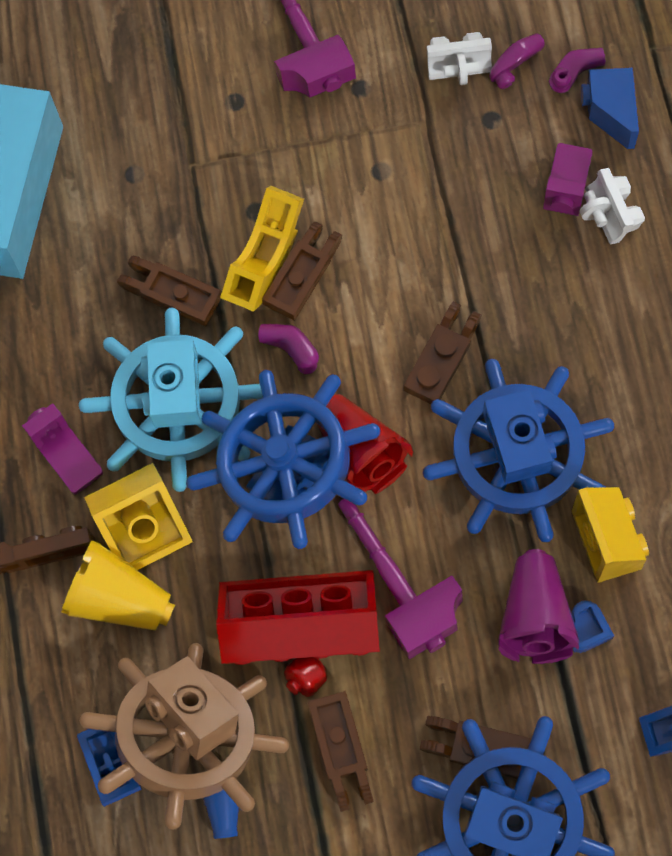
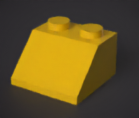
[84,463,193,570]
[572,487,649,583]

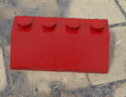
[216,570,380,665]

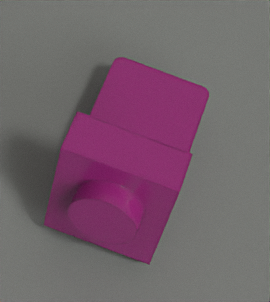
[543,143,593,216]
[22,403,103,495]

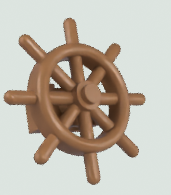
[79,643,289,830]

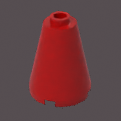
[316,394,413,494]

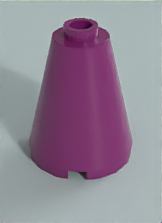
[498,549,579,664]

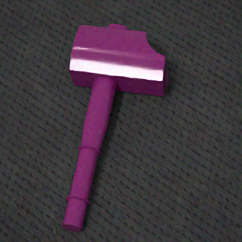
[274,0,356,98]
[338,499,463,659]

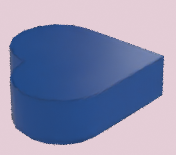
[571,601,614,653]

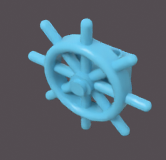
[78,308,263,492]

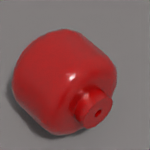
[284,657,327,697]

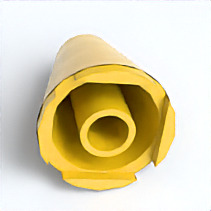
[61,541,175,631]

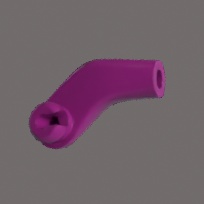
[489,33,545,89]
[549,48,606,93]
[258,324,319,374]

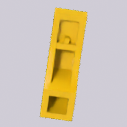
[220,186,304,312]

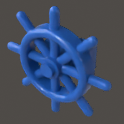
[422,359,614,542]
[186,370,380,549]
[412,716,615,856]

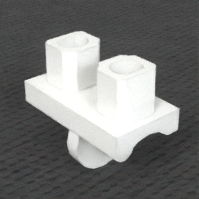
[427,32,492,85]
[579,168,645,244]

